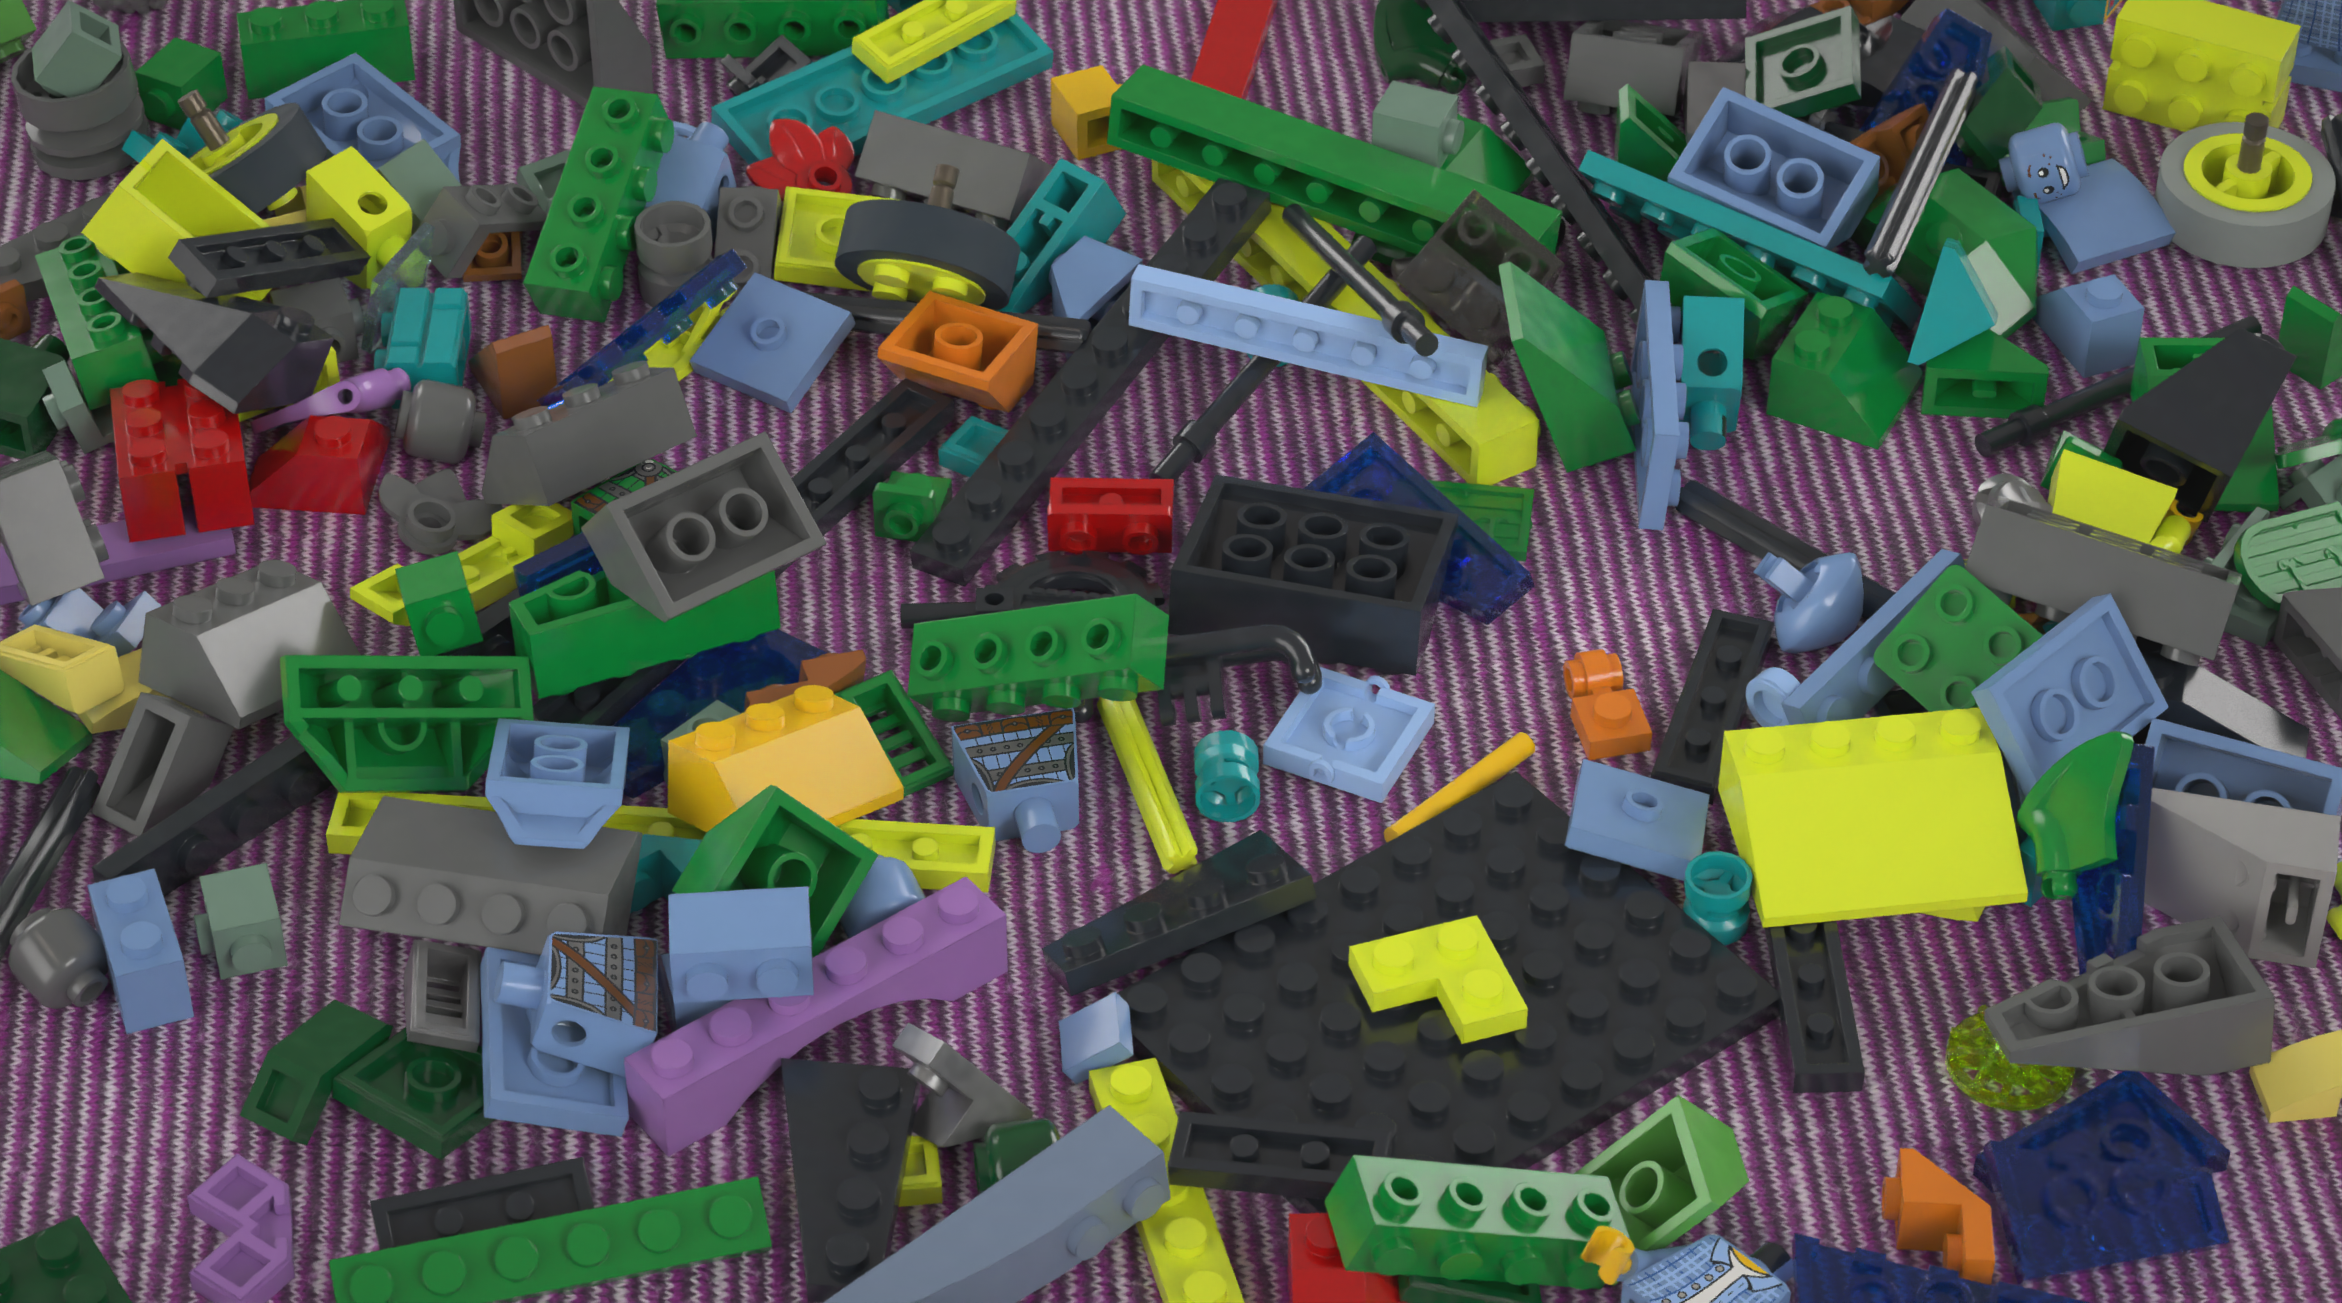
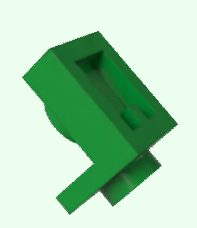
[872,471,953,542]

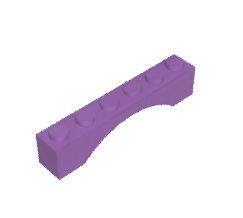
[624,876,1008,1157]

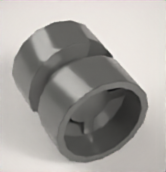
[634,201,714,312]

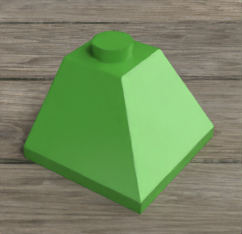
[1574,1095,1749,1286]

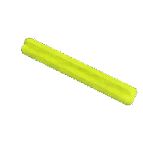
[1097,697,1198,874]

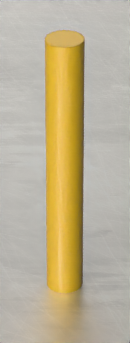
[1384,732,1535,843]

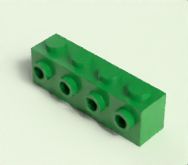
[656,0,890,59]
[523,86,674,323]
[35,235,164,410]
[907,594,1169,722]
[1324,1155,1630,1290]

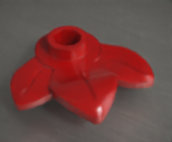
[745,119,854,202]

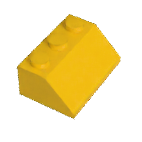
[667,685,904,832]

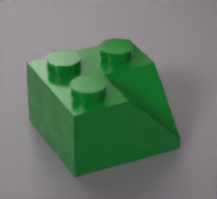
[672,785,879,958]

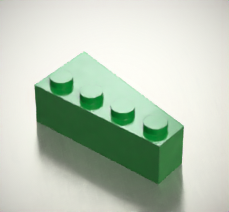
[509,570,781,699]

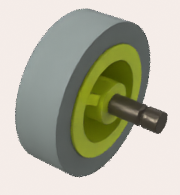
[2154,113,2336,268]

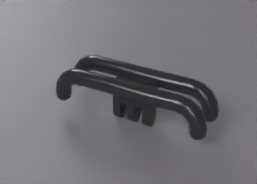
[1063,624,1322,727]

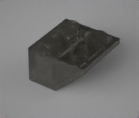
[1396,189,1565,367]

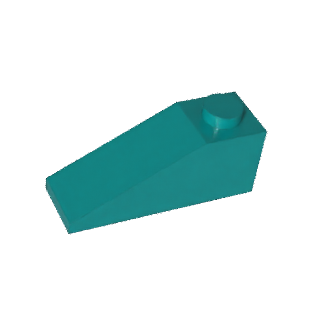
[997,158,1127,313]

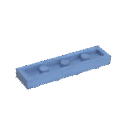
[1781,549,1966,725]

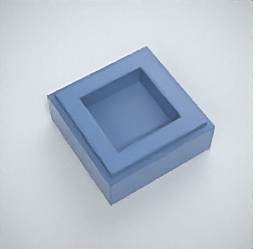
[1059,992,1133,1085]

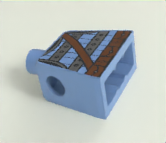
[951,708,1079,853]
[494,931,658,1078]

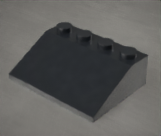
[1168,474,1459,676]

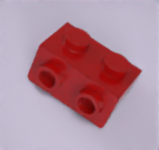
[1047,477,1174,555]

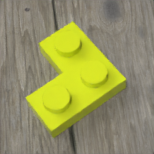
[1349,915,1528,1044]

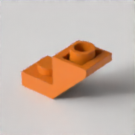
[1881,1148,1995,1303]

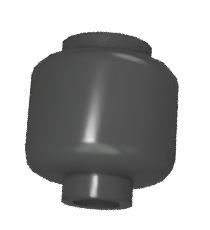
[394,379,487,464]
[8,908,108,1009]

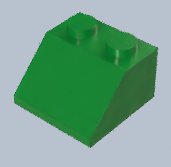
[1660,227,1809,360]
[1766,292,1923,450]

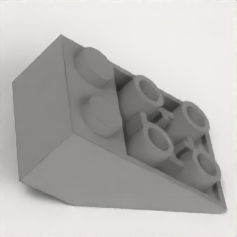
[2117,785,2341,968]

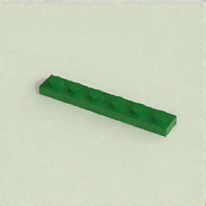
[329,1176,772,1303]

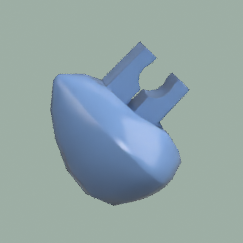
[1754,552,1864,654]

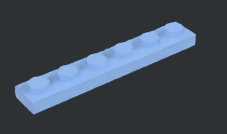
[1129,264,1489,408]

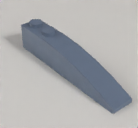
[823,1105,1171,1303]

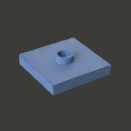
[690,272,855,413]
[1565,759,1710,881]

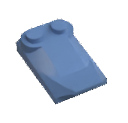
[264,53,461,182]
[485,718,630,849]

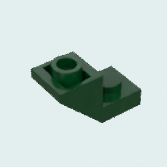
[1955,46,2043,170]
[240,999,394,1145]

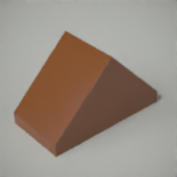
[468,325,559,420]

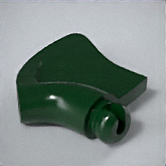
[1373,0,1469,94]

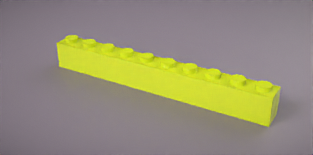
[1152,160,1541,485]

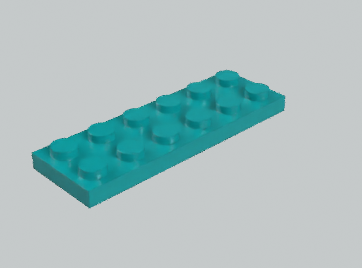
[711,12,1054,165]
[1578,150,1922,330]

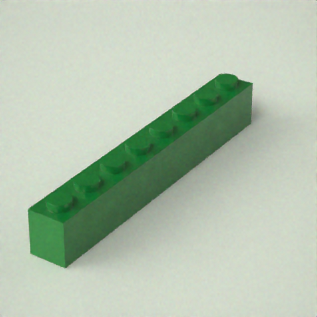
[1107,64,1562,284]

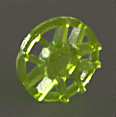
[1945,1004,2076,1111]

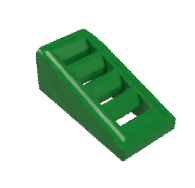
[835,669,954,797]

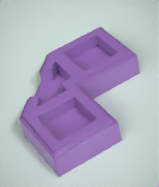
[187,1154,295,1303]

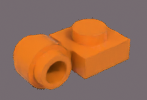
[1563,649,1652,760]

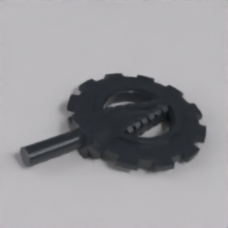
[900,551,1165,629]

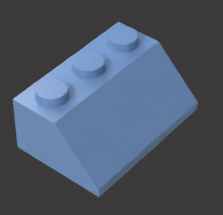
[1668,87,1880,250]
[2117,718,2342,847]

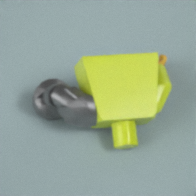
[1972,449,2204,554]

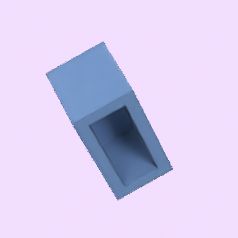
[87,868,194,1034]
[668,886,814,1003]

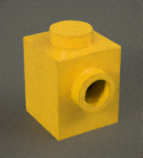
[1050,65,1122,161]

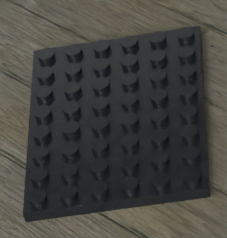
[1117,771,1779,1213]

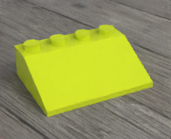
[1718,707,2028,928]

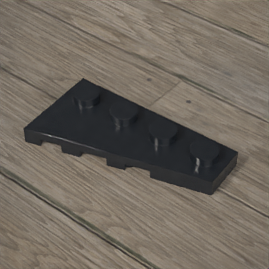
[1042,830,1317,996]
[781,1058,921,1303]

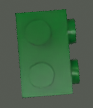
[1874,565,2043,744]

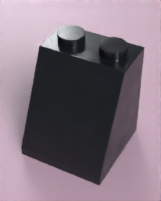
[2103,328,2297,523]

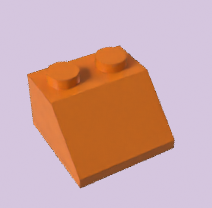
[877,291,1038,413]

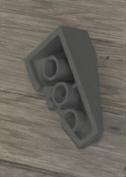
[1984,916,2275,1076]

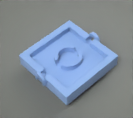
[1263,667,1435,803]

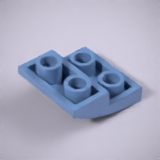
[2012,158,2176,274]

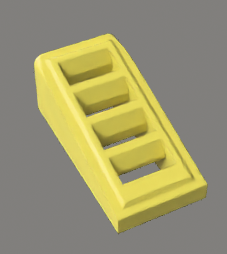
[0,624,125,714]

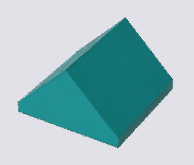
[1907,237,1999,365]

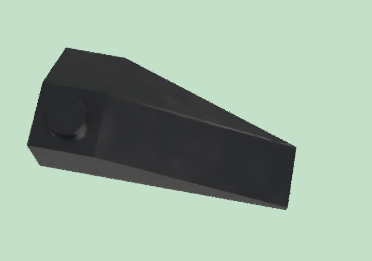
[95,272,334,414]

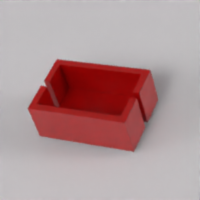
[110,379,255,543]

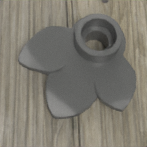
[378,468,502,554]

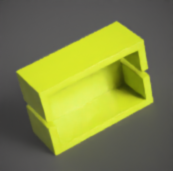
[2102,0,2301,132]
[81,138,272,301]

